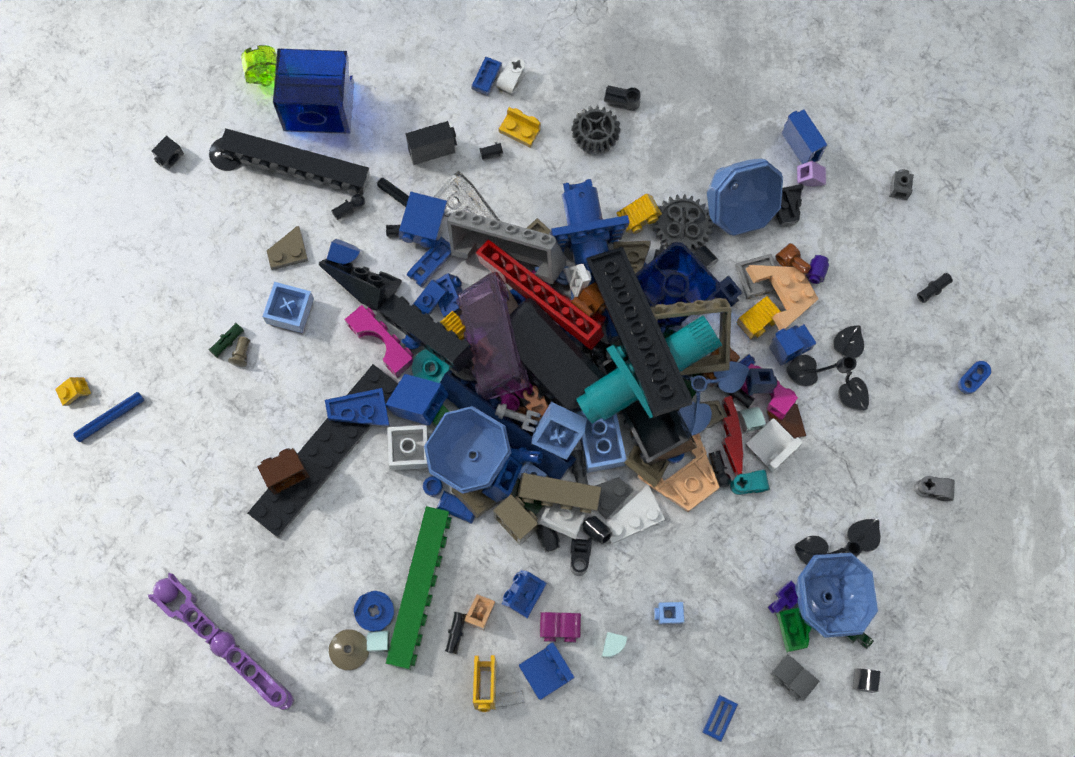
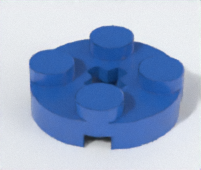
[354,591,395,632]

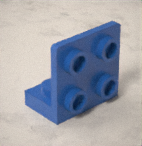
[519,642,575,700]

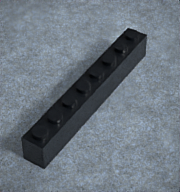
[219,128,370,195]

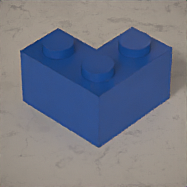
[769,324,816,366]

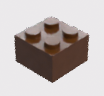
[257,448,310,495]

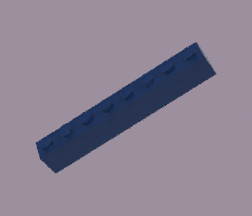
[440,369,576,480]

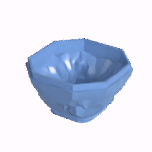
[795,553,878,638]

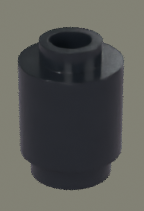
[583,516,612,545]
[535,524,560,553]

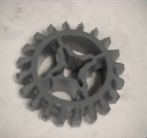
[571,105,621,154]

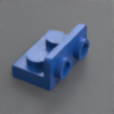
[435,273,469,317]
[501,570,547,618]

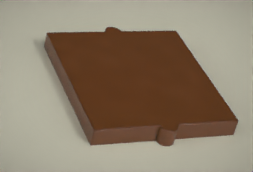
[766,404,806,439]

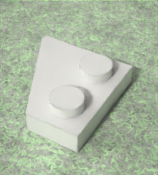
[563,264,591,298]

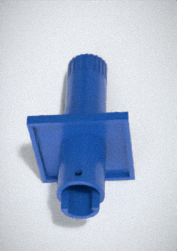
[550,179,629,323]

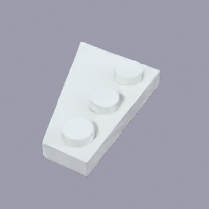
[606,485,665,544]

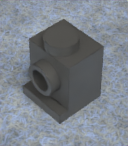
[889,169,914,200]

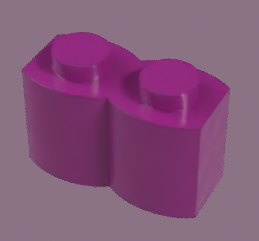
[540,612,581,643]

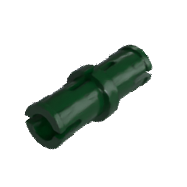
[208,322,244,358]

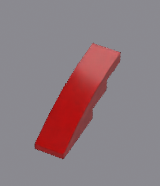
[721,395,743,477]

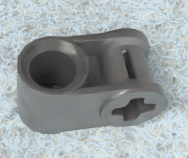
[914,476,955,501]

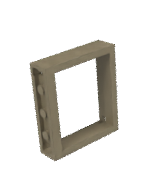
[650,298,731,375]

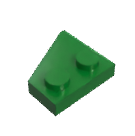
[776,608,811,652]

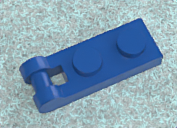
[407,236,452,287]

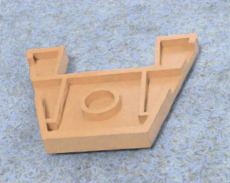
[746,265,818,330]
[638,433,720,512]

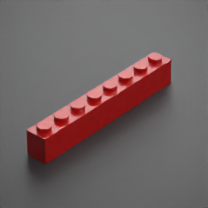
[476,239,604,350]

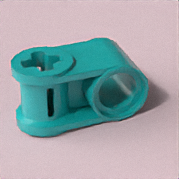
[730,470,770,495]

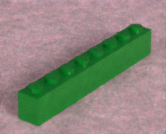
[386,506,452,670]

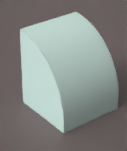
[738,406,766,433]
[367,631,389,653]
[601,632,627,658]

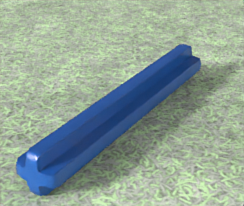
[73,392,144,442]

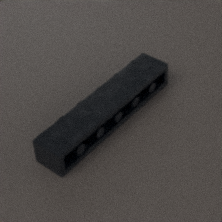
[378,294,475,372]

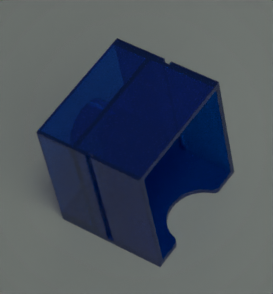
[273,48,354,134]

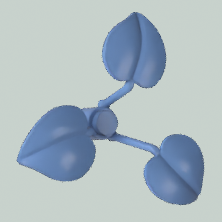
[679,361,749,436]

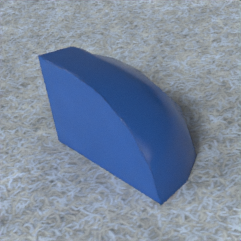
[327,239,360,264]

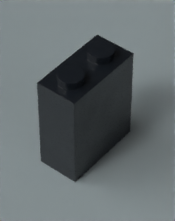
[405,121,457,165]

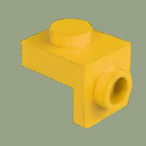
[55,377,91,406]

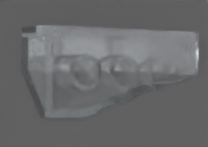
[434,171,500,221]

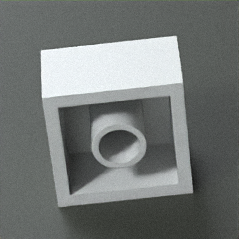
[387,425,428,470]

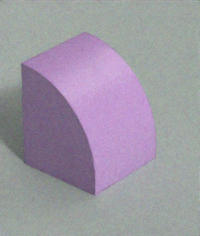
[797,161,826,186]

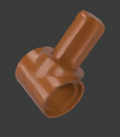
[775,243,811,274]

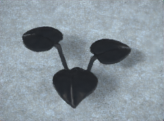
[786,325,869,411]
[794,519,881,565]

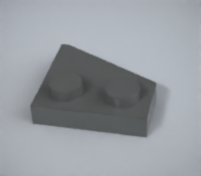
[595,477,633,520]

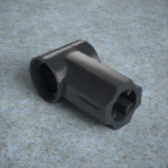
[604,85,641,110]

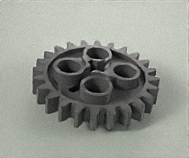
[653,194,714,253]

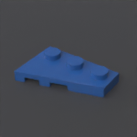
[325,388,390,427]

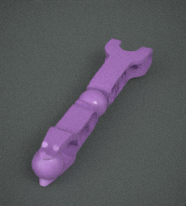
[148,573,294,710]

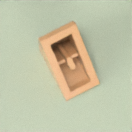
[464,594,495,631]

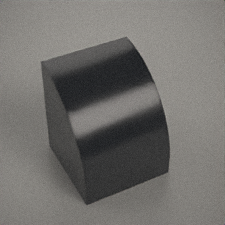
[692,245,718,273]
[852,669,881,693]

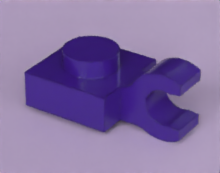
[767,581,798,614]

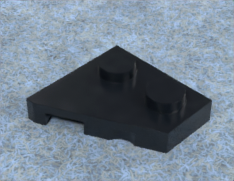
[776,184,803,226]

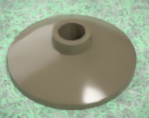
[329,629,369,670]

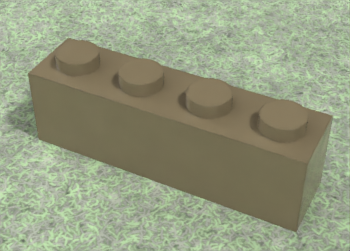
[517,473,601,514]

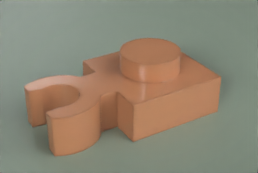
[523,386,549,422]

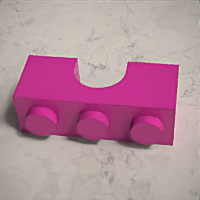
[741,363,798,420]

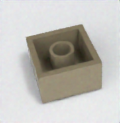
[493,495,538,546]

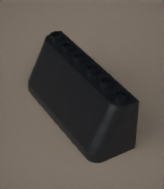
[487,298,605,413]
[599,357,697,465]

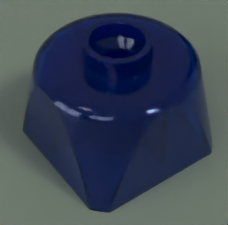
[635,242,720,329]

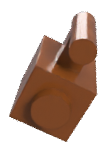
[571,283,607,318]

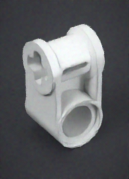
[496,57,525,95]

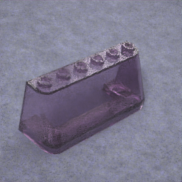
[456,271,530,400]

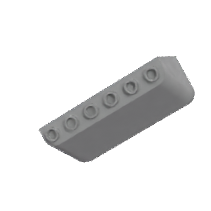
[447,210,566,284]

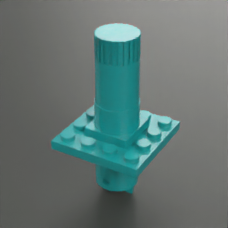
[576,315,722,424]

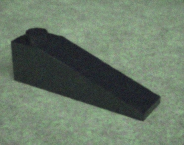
[319,259,402,311]

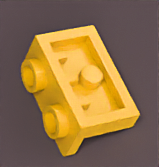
[498,107,541,148]

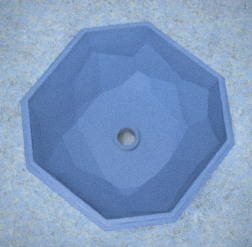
[707,158,783,236]
[424,406,511,494]

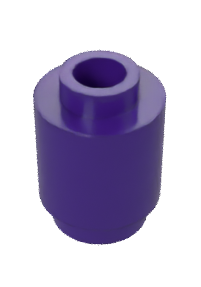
[806,255,829,284]

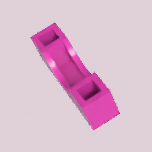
[344,305,414,378]

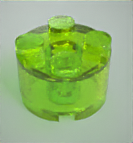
[241,45,281,86]

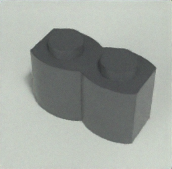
[771,654,820,701]

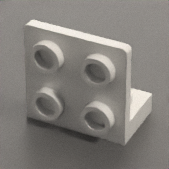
[746,419,803,472]

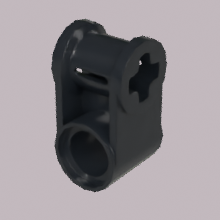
[570,538,592,576]

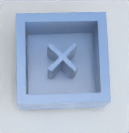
[262,282,314,333]
[532,402,587,460]

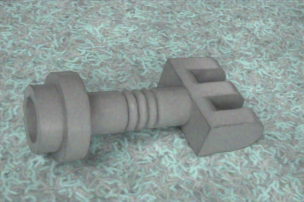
[495,403,541,432]

